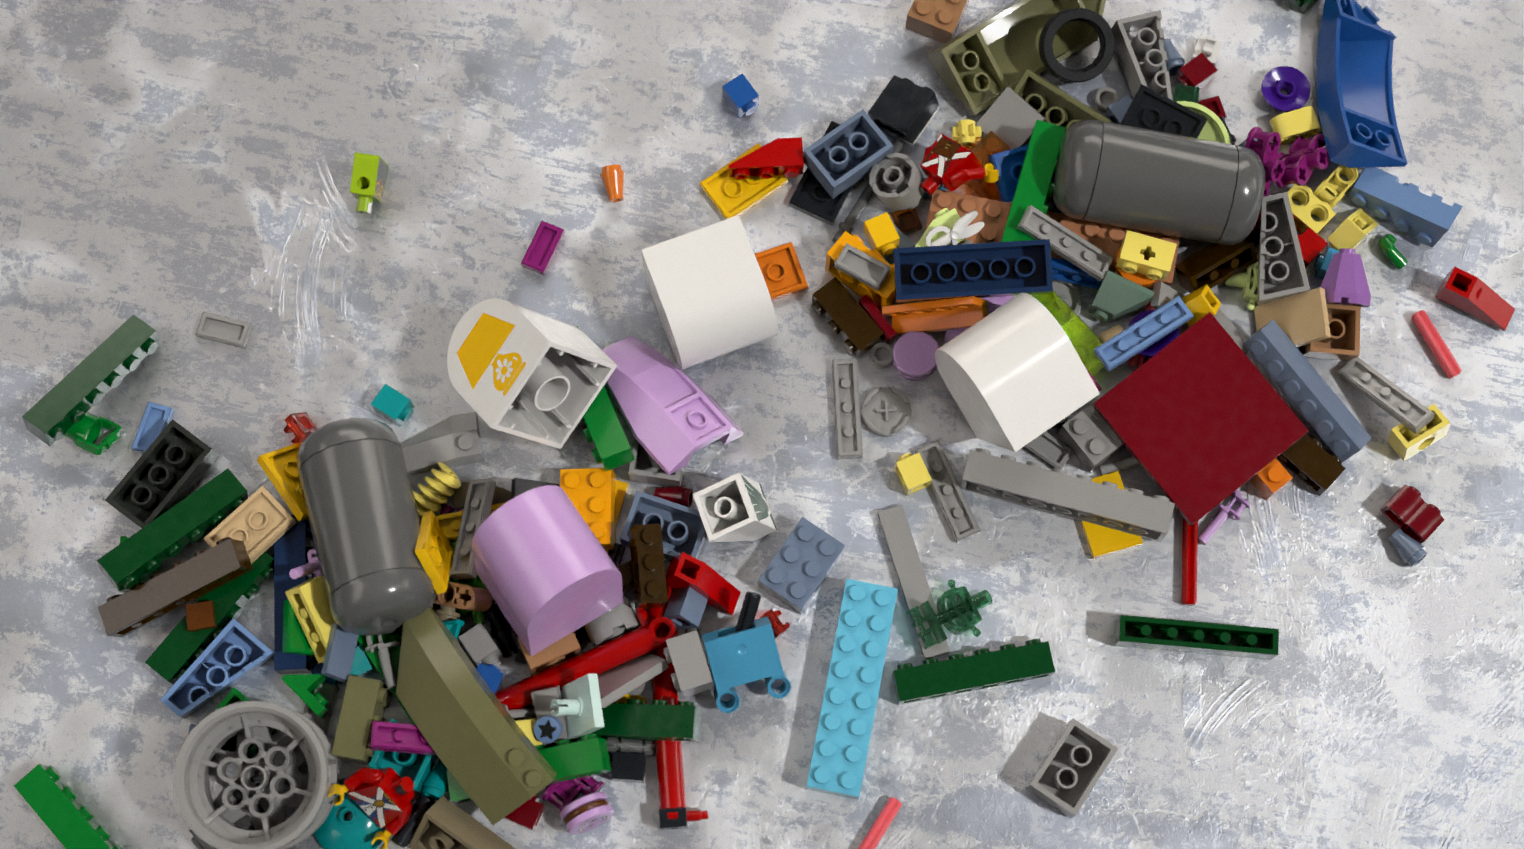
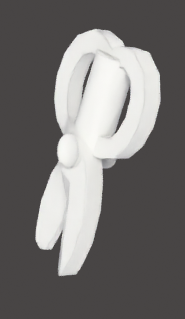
[925,210,984,246]

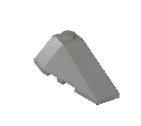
[400,411,485,475]

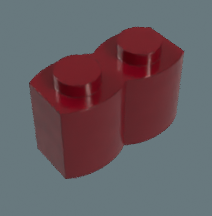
[1380,484,1444,544]

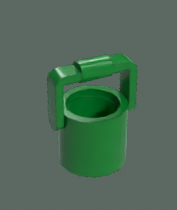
[64,412,121,455]

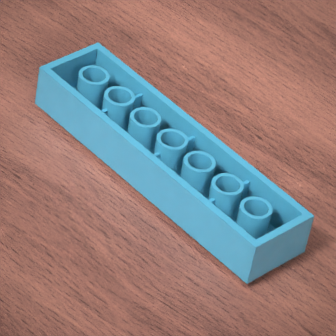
[806,579,898,800]

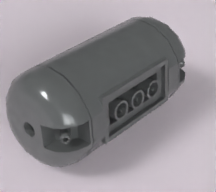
[1052,120,1265,245]
[297,417,436,636]

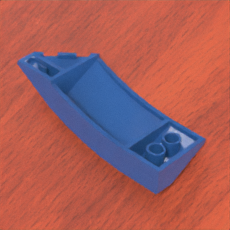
[1316,0,1408,168]

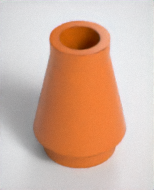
[600,164,624,202]

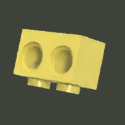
[1287,184,1336,234]

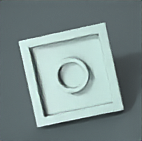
[550,674,604,739]

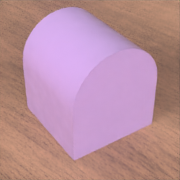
[471,485,623,657]

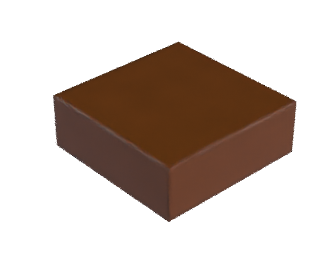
[890,208,923,236]
[185,600,217,632]

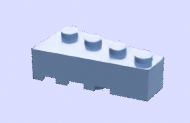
[1347,167,1463,247]
[160,618,274,719]

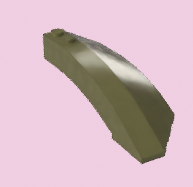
[927,0,1106,116]
[396,607,557,825]

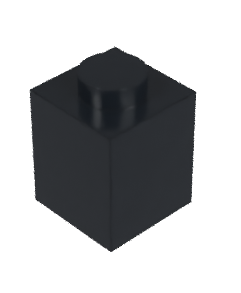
[607,752,646,783]

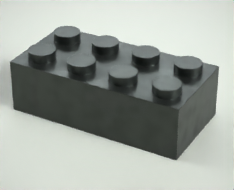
[105,419,219,528]

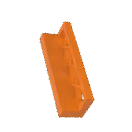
[882,296,987,336]

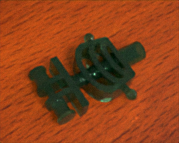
[906,579,992,650]

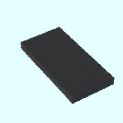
[789,121,854,226]

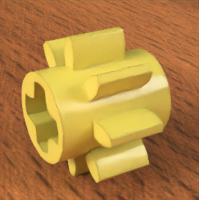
[952,119,982,149]

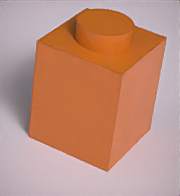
[1250,458,1293,500]

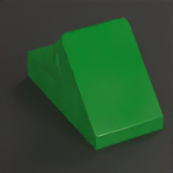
[281,674,331,719]

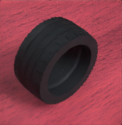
[1039,8,1115,83]

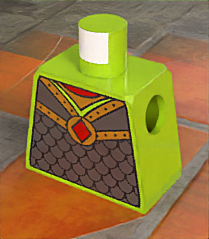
[350,152,389,214]

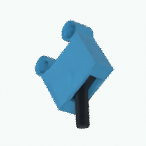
[702,592,791,713]

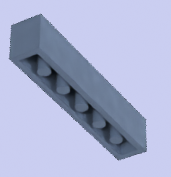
[1243,319,1372,462]

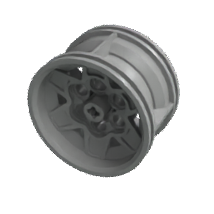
[173,701,339,849]

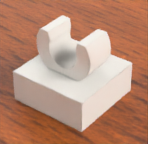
[1191,36,1222,66]

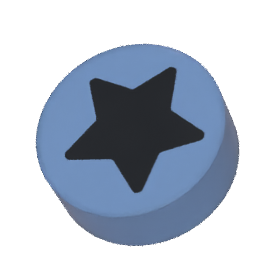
[534,715,562,743]

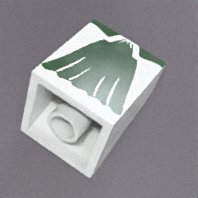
[693,473,777,542]

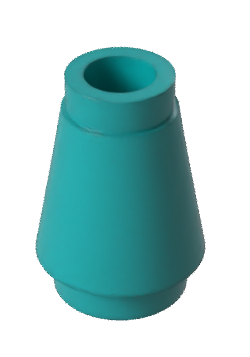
[422,759,449,801]

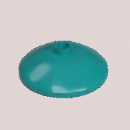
[314,778,386,849]

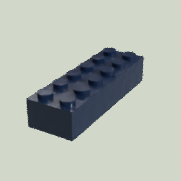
[893,239,1053,303]

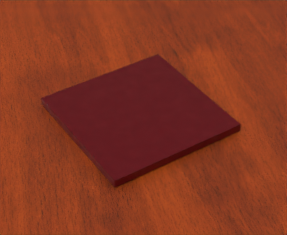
[1092,312,1309,526]

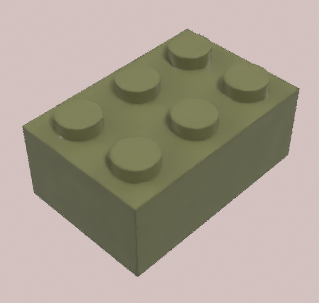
[331,675,392,765]

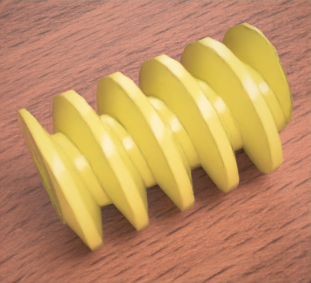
[413,462,461,517]

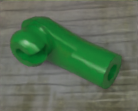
[1379,234,1408,270]

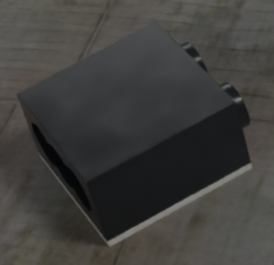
[868,75,940,145]

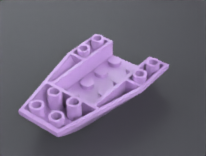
[602,336,744,475]

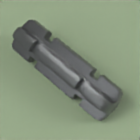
[605,737,655,756]

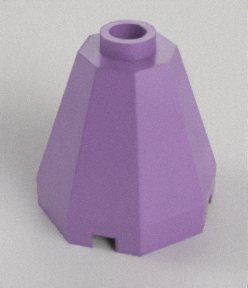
[1320,248,1371,307]

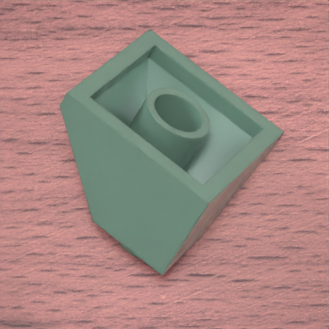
[1088,270,1155,323]

